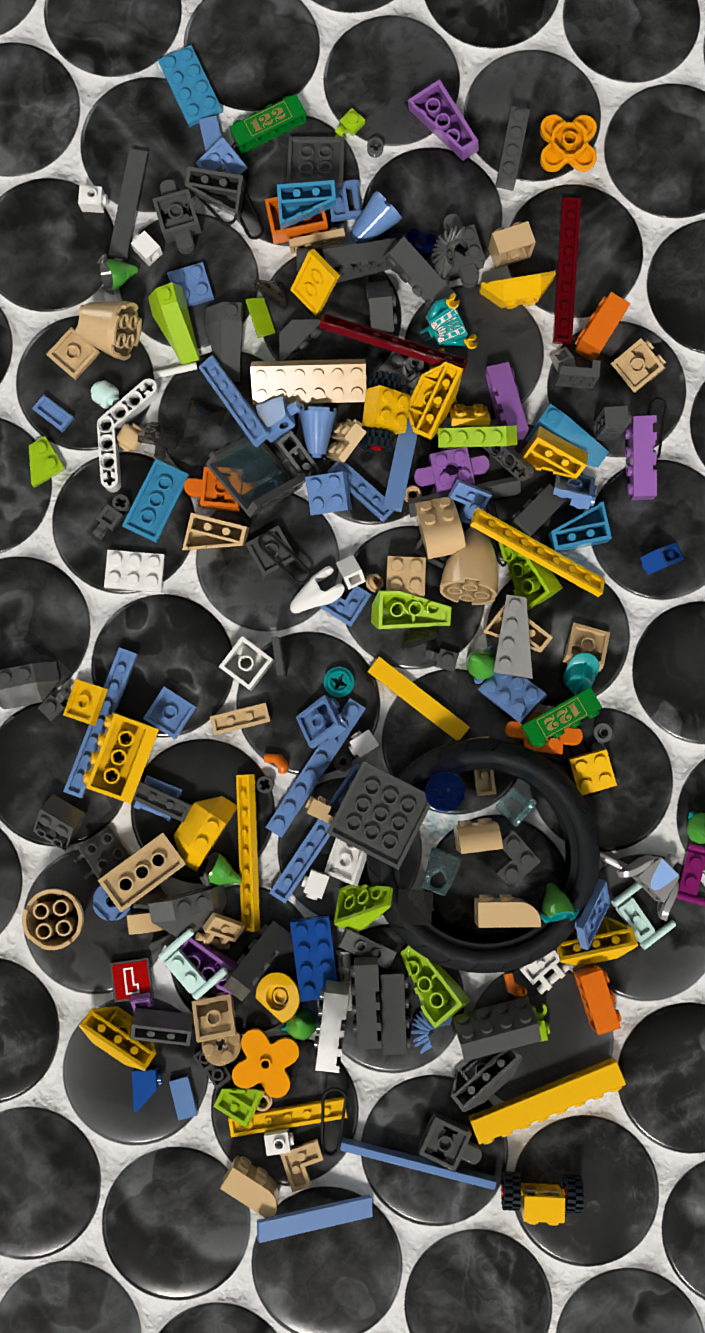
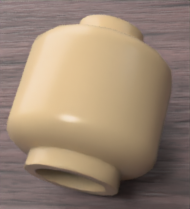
[116,423,145,452]

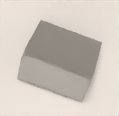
[549,347,576,372]

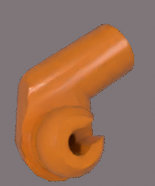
[264,753,289,774]
[503,972,527,998]

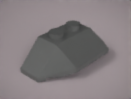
[0,661,60,710]
[148,885,228,938]
[451,1048,523,1112]

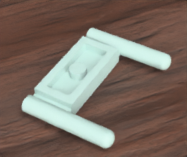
[611,882,676,950]
[158,928,228,1000]

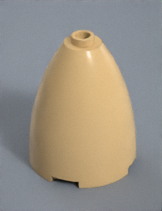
[440,527,499,605]

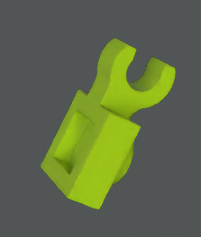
[335,108,366,138]
[532,1003,550,1042]

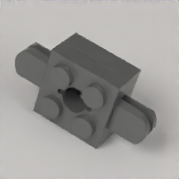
[152,179,202,254]
[437,214,486,288]

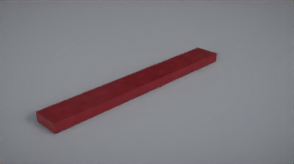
[552,197,581,345]
[319,314,467,374]

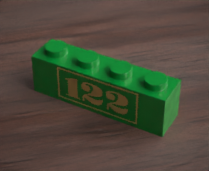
[229,94,307,154]
[520,687,602,748]

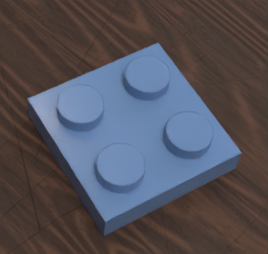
[167,262,214,307]
[143,687,197,740]

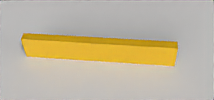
[367,657,470,741]
[228,1096,348,1138]

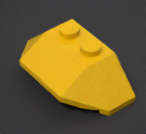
[479,271,556,309]
[408,362,463,440]
[174,796,237,872]
[556,917,638,966]
[79,1006,156,1071]

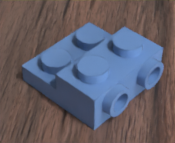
[553,474,597,510]
[296,695,347,749]

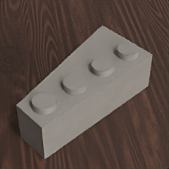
[493,594,533,679]

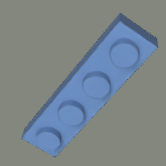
[327,462,394,523]

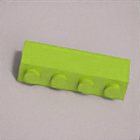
[438,425,517,448]

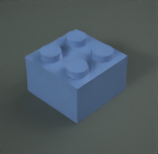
[305,471,352,515]

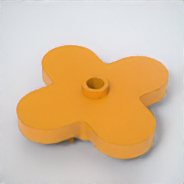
[540,115,597,172]
[232,1028,299,1098]

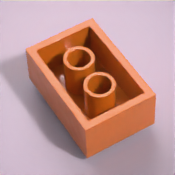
[265,197,328,244]
[574,292,631,362]
[573,963,622,1035]

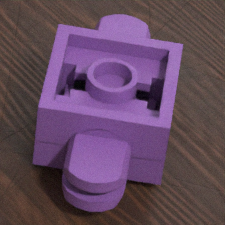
[414,447,489,493]

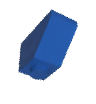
[640,543,684,575]
[132,1065,162,1112]

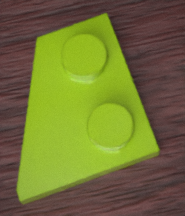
[29,436,65,488]
[213,1088,265,1127]

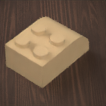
[415,496,466,559]
[453,818,503,854]
[474,894,541,928]
[220,1155,279,1218]

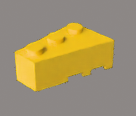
[520,426,588,479]

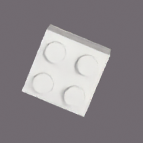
[219,636,274,691]

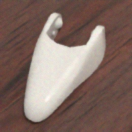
[290,566,345,613]

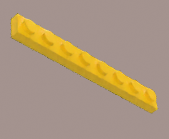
[470,508,605,597]
[236,774,260,932]

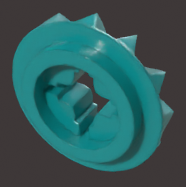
[324,667,354,698]

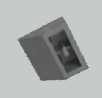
[33,794,86,851]

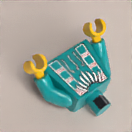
[420,293,478,349]

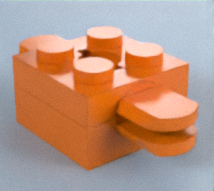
[184,467,258,512]
[504,712,583,754]

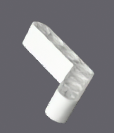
[97,378,160,492]

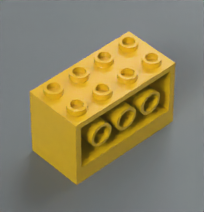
[82,711,159,804]

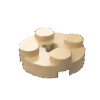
[201,1033,241,1066]

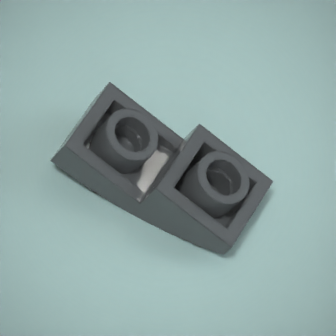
[193,1049,232,1090]

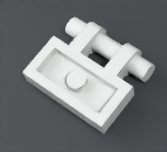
[519,950,570,994]

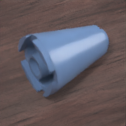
[351,191,402,244]
[299,406,337,458]

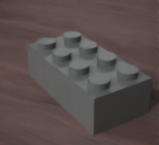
[452,996,542,1061]

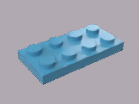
[158,45,223,127]
[122,459,191,543]

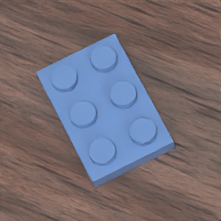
[478,673,547,725]
[575,879,611,950]

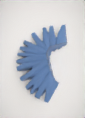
[411,1010,453,1054]

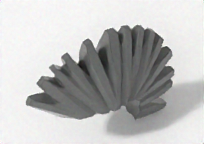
[432,226,465,278]

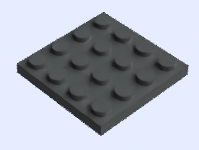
[327,761,435,870]

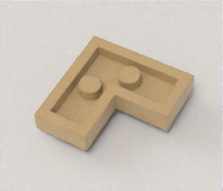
[280,1139,324,1193]

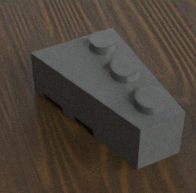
[185,166,246,220]

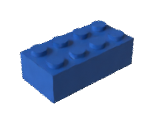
[290,914,338,1002]

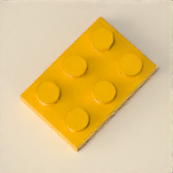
[290,248,340,316]

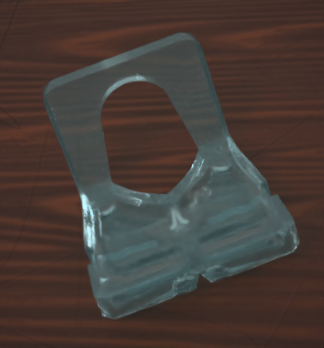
[495,788,537,827]
[421,847,462,896]

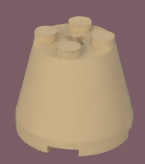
[75,301,142,360]
[22,888,84,950]

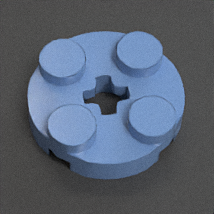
[93,883,132,921]

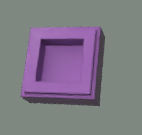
[130,993,154,1011]

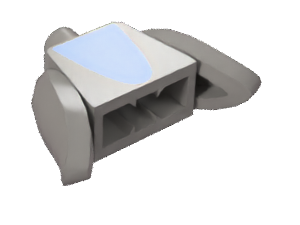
[616,853,679,921]

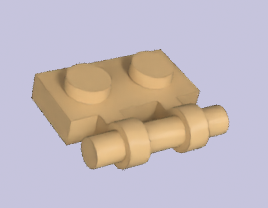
[195,912,246,950]

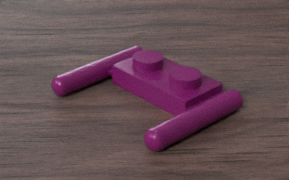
[676,842,705,906]

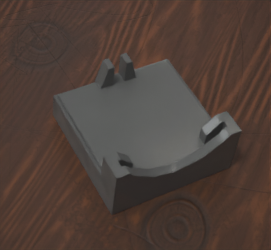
[555,360,601,389]

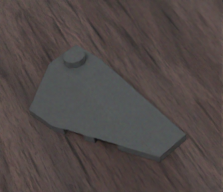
[205,302,244,383]

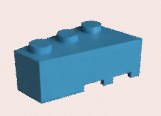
[277,180,336,230]
[548,501,612,552]

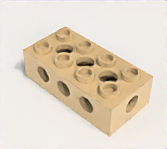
[97,833,186,912]

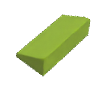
[246,297,275,338]

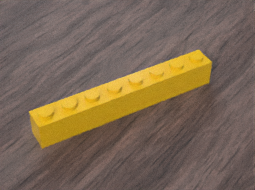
[469,1057,626,1144]

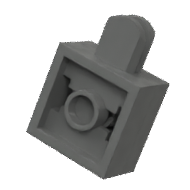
[418,1111,482,1171]

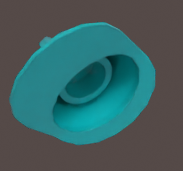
[563,652,600,695]

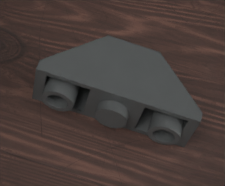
[279,319,322,361]

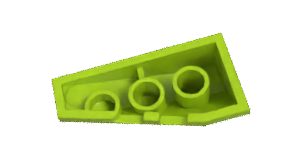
[148,282,200,365]
[498,542,563,611]
[371,590,451,629]
[334,884,393,931]
[401,945,471,1029]

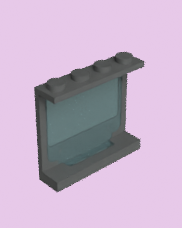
[206,435,307,517]

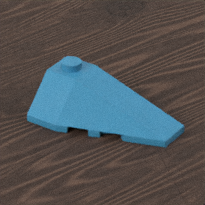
[526,404,609,468]

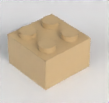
[488,221,536,269]
[386,556,426,598]

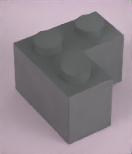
[366,280,397,333]
[495,830,541,889]

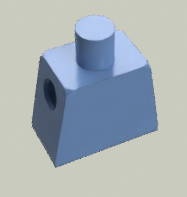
[256,396,302,443]

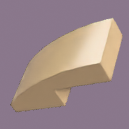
[126,911,164,935]

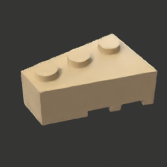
[182,513,250,550]
[483,604,553,653]

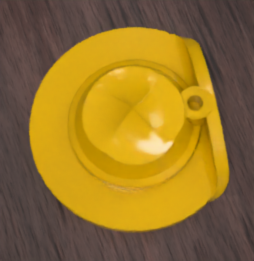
[255,972,300,1023]

